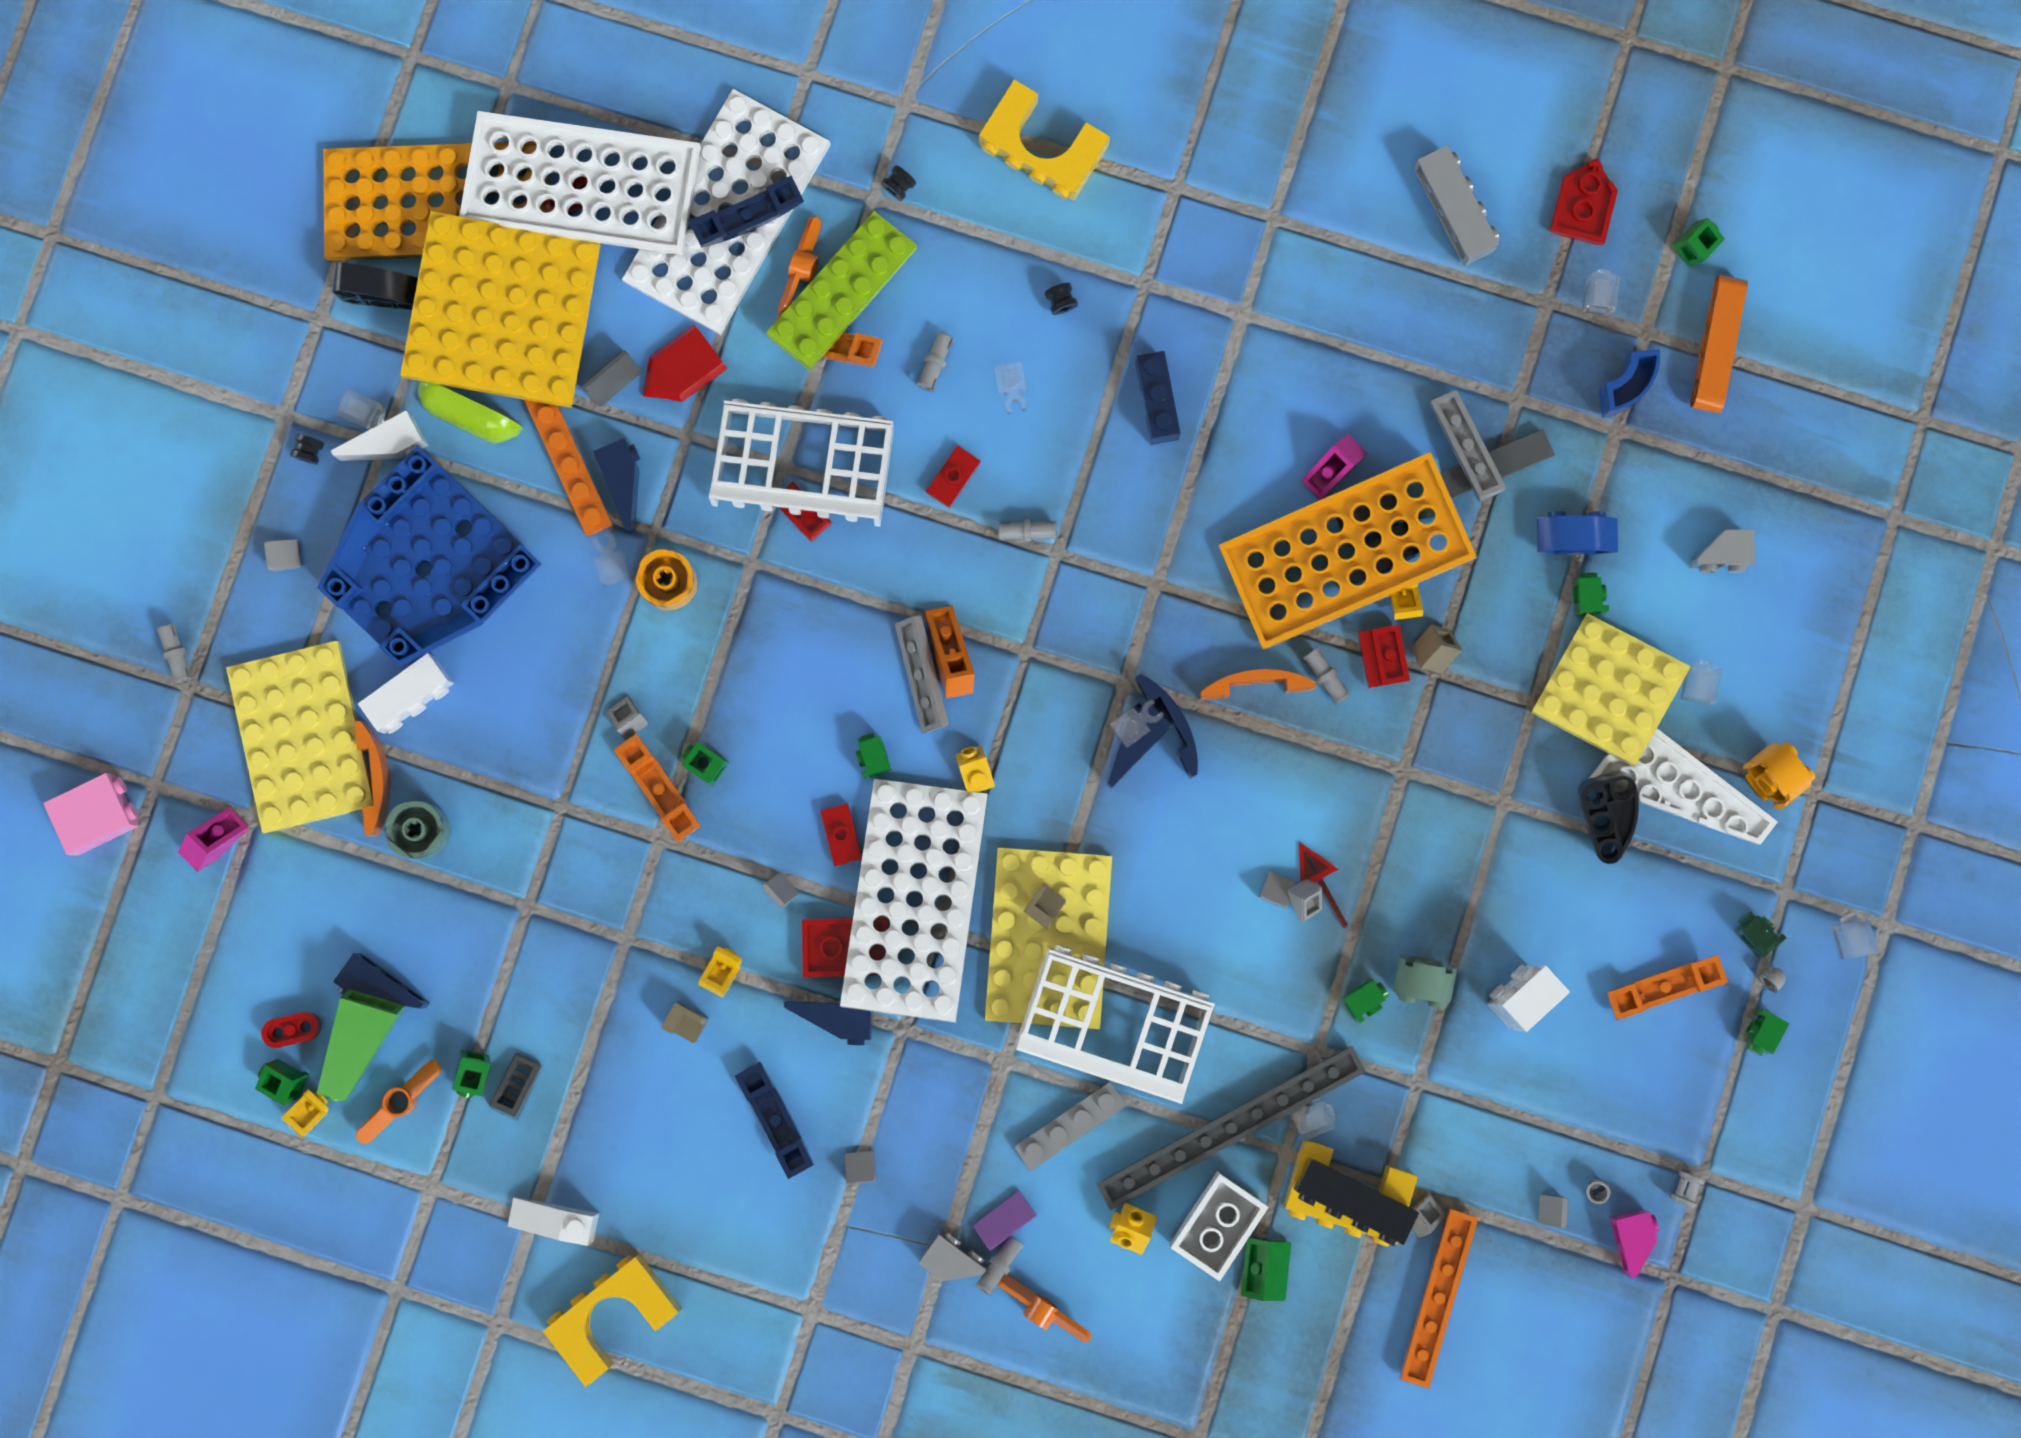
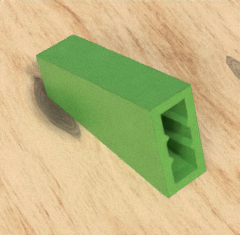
[317,989,405,1102]

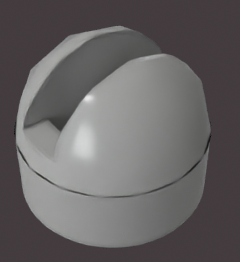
[1759,967,1786,993]
[1586,1179,1611,1204]

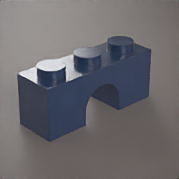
[1135,351,1180,445]

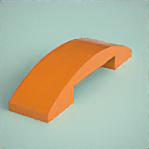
[776,313,883,367]
[1199,669,1316,700]
[354,721,390,837]
[614,733,701,843]
[1606,955,1729,1020]

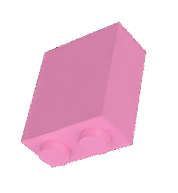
[43,773,139,856]

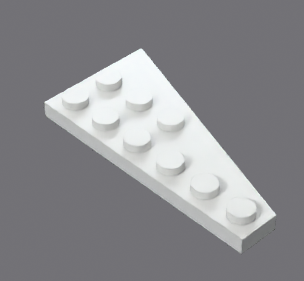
[1588,729,1778,845]

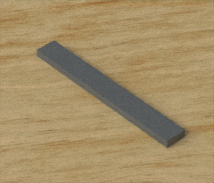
[1334,430,1555,534]

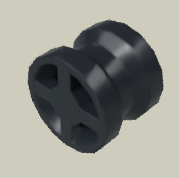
[881,165,916,201]
[1044,282,1078,315]
[290,434,324,465]

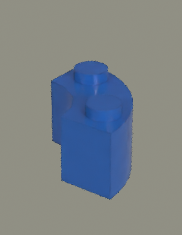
[1599,349,1660,418]
[1537,511,1618,555]

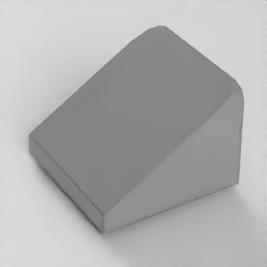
[264,539,302,572]
[606,696,648,739]
[1258,871,1296,908]
[762,874,799,908]
[1288,879,1322,922]
[845,1150,877,1184]
[1410,1193,1446,1238]
[1538,1194,1568,1228]

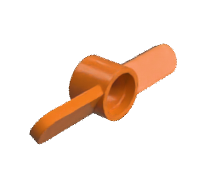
[777,216,822,314]
[356,1060,441,1144]
[997,1274,1092,1343]

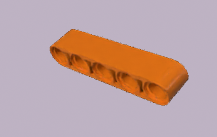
[1690,275,1748,414]

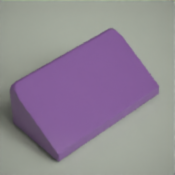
[973,1191,1036,1251]

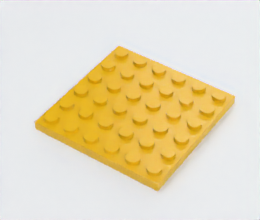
[400,211,601,408]

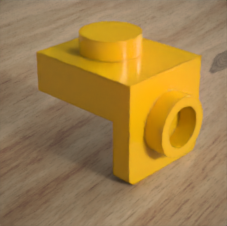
[1389,584,1423,620]
[955,746,995,793]
[698,946,742,998]
[281,1089,329,1139]

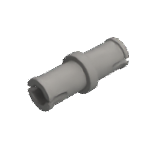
[917,333,954,392]
[999,519,1057,542]
[157,624,193,684]
[1303,647,1351,704]
[975,1236,1023,1296]

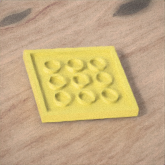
[1531,613,1691,768]

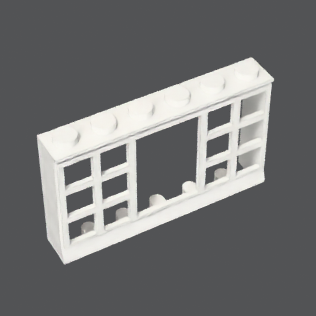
[709,399,894,527]
[1015,944,1215,1104]

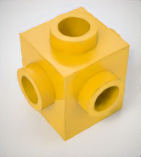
[1109,1203,1157,1255]

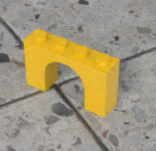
[979,79,1110,201]
[1283,1139,1418,1247]
[543,1254,682,1387]

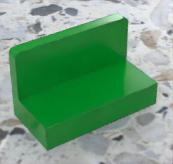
[1241,1237,1291,1301]

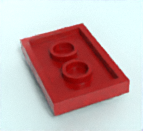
[802,917,889,977]

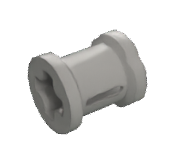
[1670,1171,1705,1208]

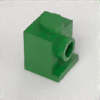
[1671,218,1725,266]
[1572,572,1609,616]
[855,733,892,779]
[681,742,729,786]
[1341,980,1389,1023]
[1744,1009,1789,1056]
[452,1049,491,1098]
[255,1059,309,1106]

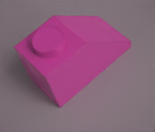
[1301,434,1368,500]
[178,807,249,872]
[1609,1209,1659,1278]

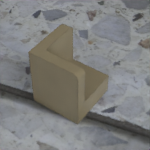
[1411,625,1462,673]
[1023,883,1066,929]
[661,1002,709,1043]

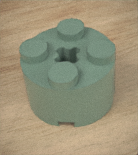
[385,801,451,860]
[1393,956,1457,1008]

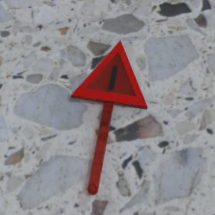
[1299,842,1348,928]

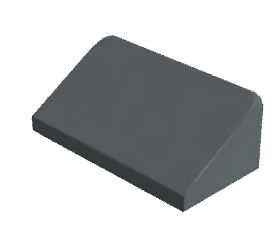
[582,350,641,407]

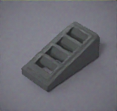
[489,1053,542,1121]

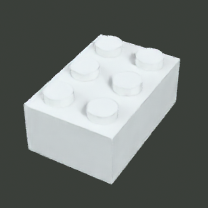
[1486,965,1570,1032]
[1169,1171,1269,1281]

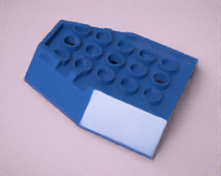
[317,445,541,667]

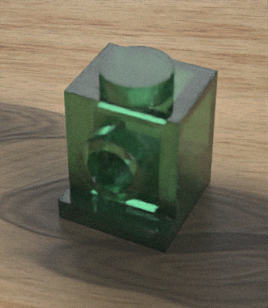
[1734,911,1786,957]

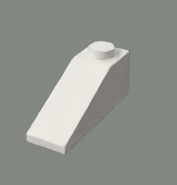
[331,411,428,461]
[508,1197,599,1246]

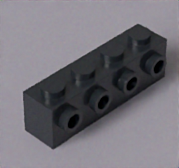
[1294,1157,1419,1246]

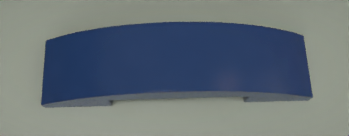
[689,176,804,248]
[1135,674,1198,779]
[735,1062,814,1179]

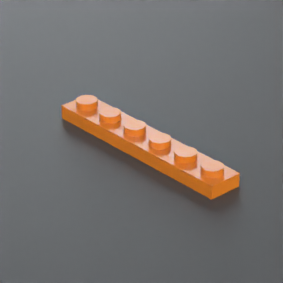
[524,400,614,537]
[1399,1208,1478,1389]

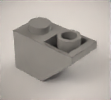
[1690,530,1755,573]
[918,1232,987,1281]

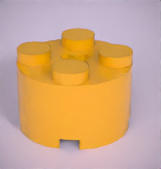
[636,549,698,611]
[1743,742,1815,809]

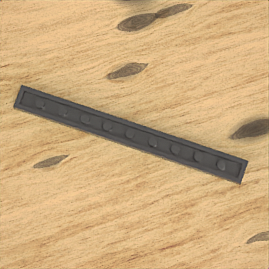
[1096,1046,1366,1210]

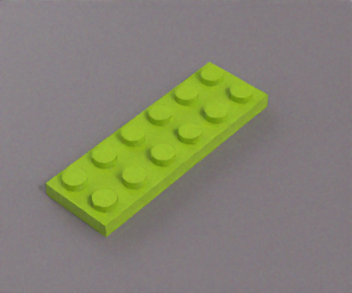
[766,211,917,371]

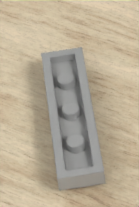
[1430,390,1506,502]
[895,615,949,734]
[1014,1081,1126,1171]

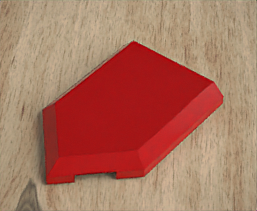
[1549,158,1618,245]
[643,324,727,402]

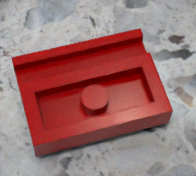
[1357,625,1410,689]

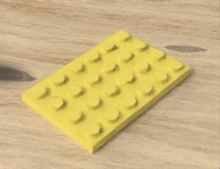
[226,641,374,834]
[985,848,1112,1029]

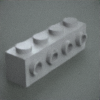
[1413,145,1499,266]

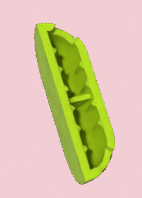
[418,381,523,444]

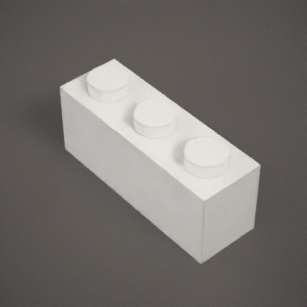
[358,653,454,734]

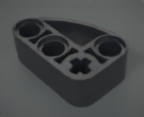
[332,263,418,310]
[1578,771,1639,864]

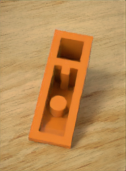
[925,606,975,699]

